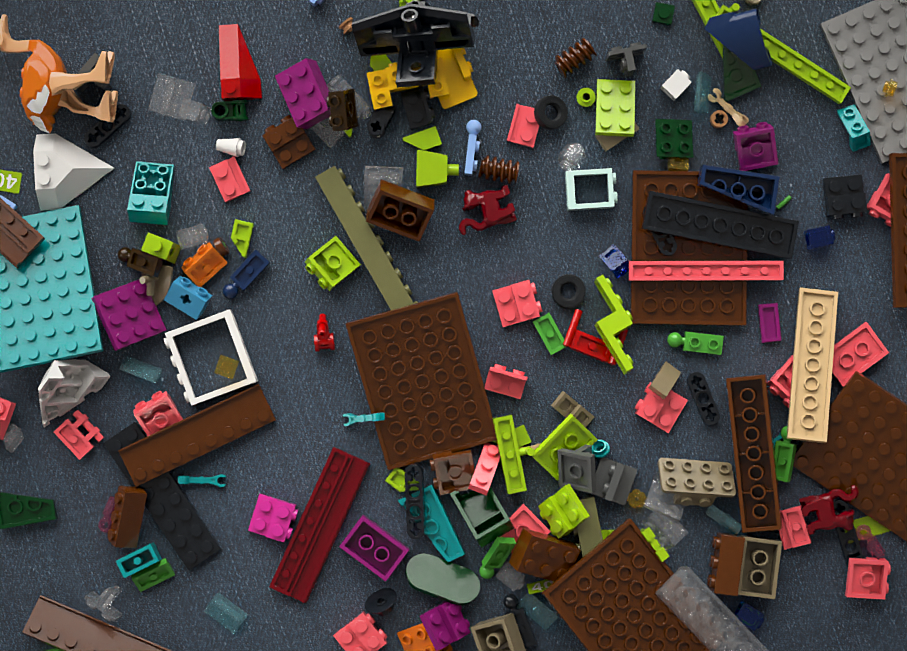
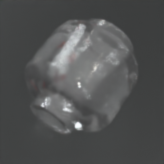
[558,143,586,171]

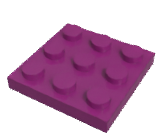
[91,280,166,351]

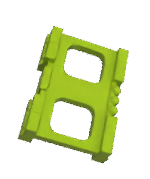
[640,527,670,562]

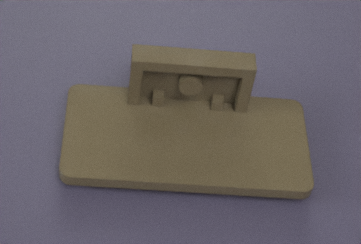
[658,458,736,507]

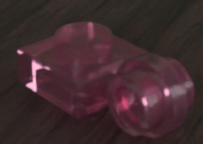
[98,496,115,533]
[856,524,885,559]

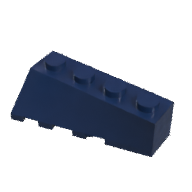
[697,165,780,215]

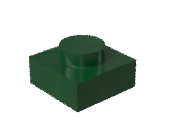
[652,2,675,26]

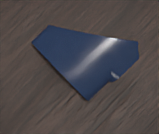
[704,8,772,70]

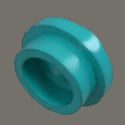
[592,440,610,458]

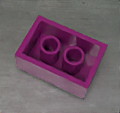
[275,58,331,129]
[339,514,409,581]

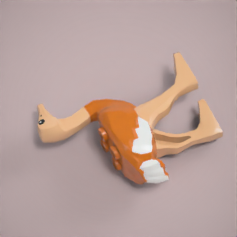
[0,14,118,133]

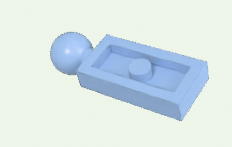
[464,120,481,176]

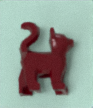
[459,185,517,235]
[799,485,859,535]

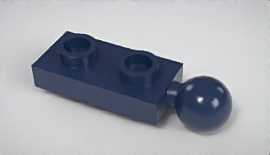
[223,250,270,299]

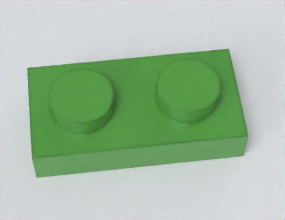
[533,313,566,355]
[131,558,175,592]

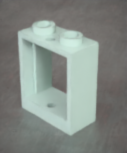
[565,168,617,211]

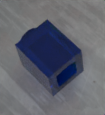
[804,225,835,250]
[732,601,764,631]

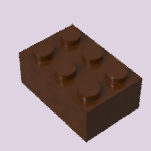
[366,179,435,241]
[508,528,581,582]
[707,532,745,596]

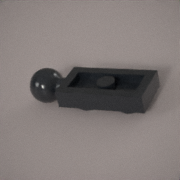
[503,594,537,648]

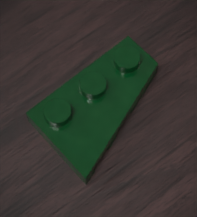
[722,44,761,101]
[0,492,58,529]

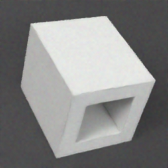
[660,69,691,101]

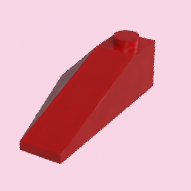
[219,24,262,101]

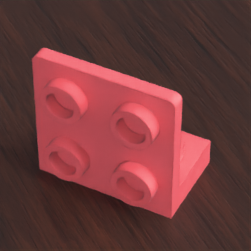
[484,364,528,399]

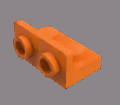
[181,242,228,287]

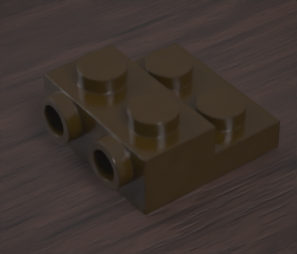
[327,88,359,131]

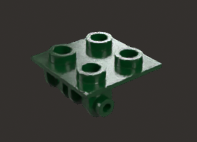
[655,119,693,159]

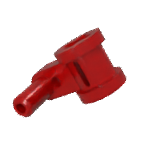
[314,314,335,352]

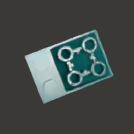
[127,161,174,225]

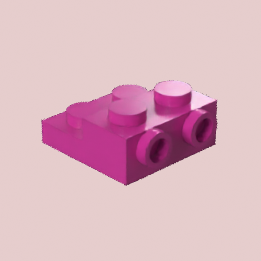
[248,493,298,542]

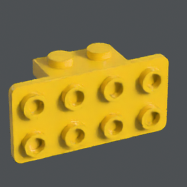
[438,48,477,109]

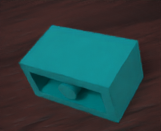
[116,542,162,578]

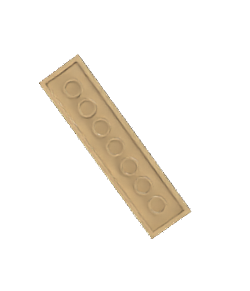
[787,288,838,443]

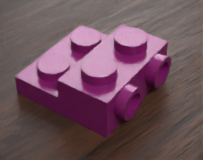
[733,122,778,171]
[419,601,471,651]

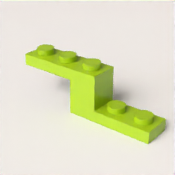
[594,275,633,375]

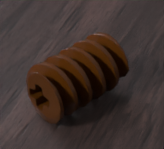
[554,38,597,78]
[478,155,520,184]

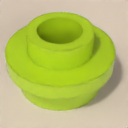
[576,88,596,107]

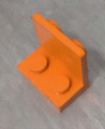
[397,623,453,651]

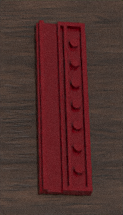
[269,447,370,603]

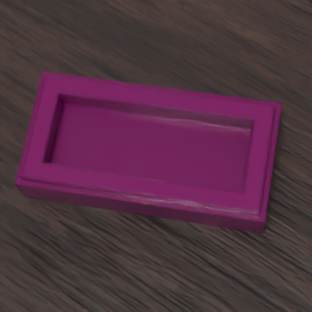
[758,303,781,343]

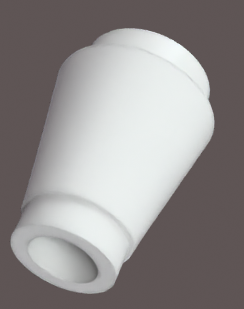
[216,138,246,157]

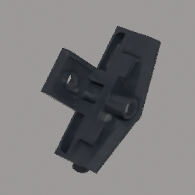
[352,0,479,88]

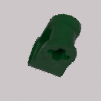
[211,100,249,121]

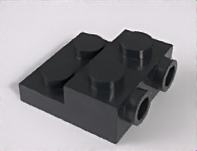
[823,175,867,220]

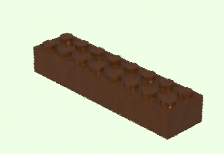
[726,374,782,533]

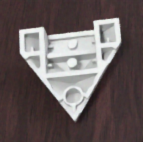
[33,133,115,211]
[38,359,110,427]

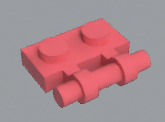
[54,410,104,460]

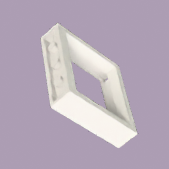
[164,309,258,406]

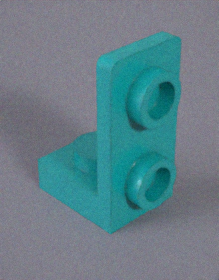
[837,104,871,152]

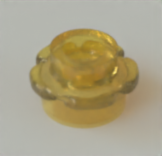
[882,78,898,97]
[627,489,646,508]

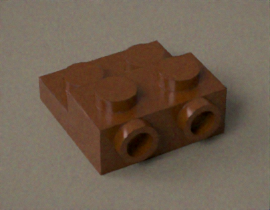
[262,115,315,169]
[429,450,475,495]

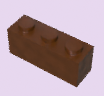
[108,486,147,548]

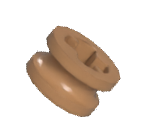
[339,17,353,35]
[710,110,728,128]

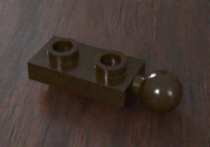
[118,247,164,278]

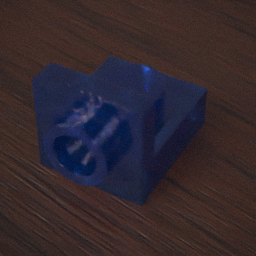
[599,244,629,278]

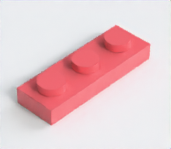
[468,443,500,495]

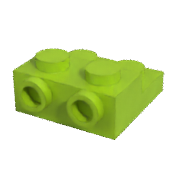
[305,236,361,291]
[538,484,590,539]

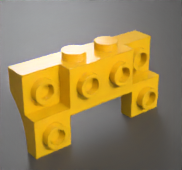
[367,57,449,110]

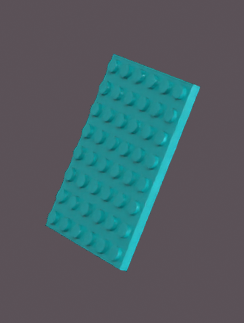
[0,205,103,373]

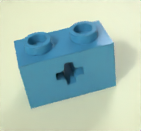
[164,276,213,320]

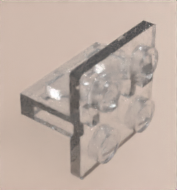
[148,73,195,120]
[84,585,123,622]

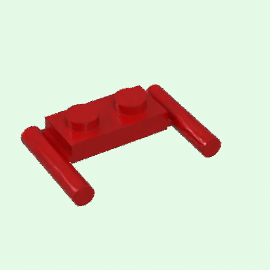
[563,309,628,366]

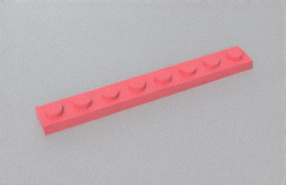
[629,261,784,281]

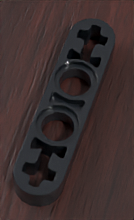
[405,463,426,539]
[833,500,864,567]

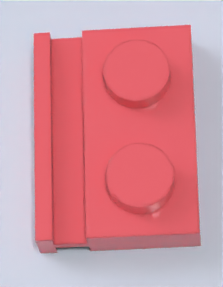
[507,104,539,148]
[209,156,250,203]
[778,505,812,550]

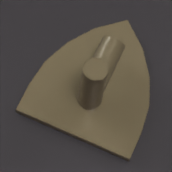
[139,265,173,306]

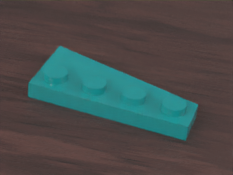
[398,484,466,562]

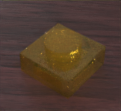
[668,157,689,171]
[214,355,240,379]

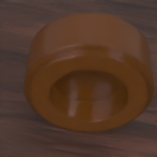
[213,237,230,256]

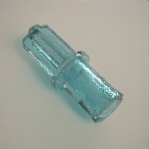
[706,505,742,535]

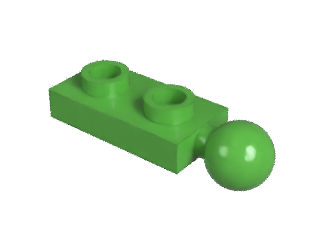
[667,332,724,355]
[775,425,797,482]
[479,537,516,579]

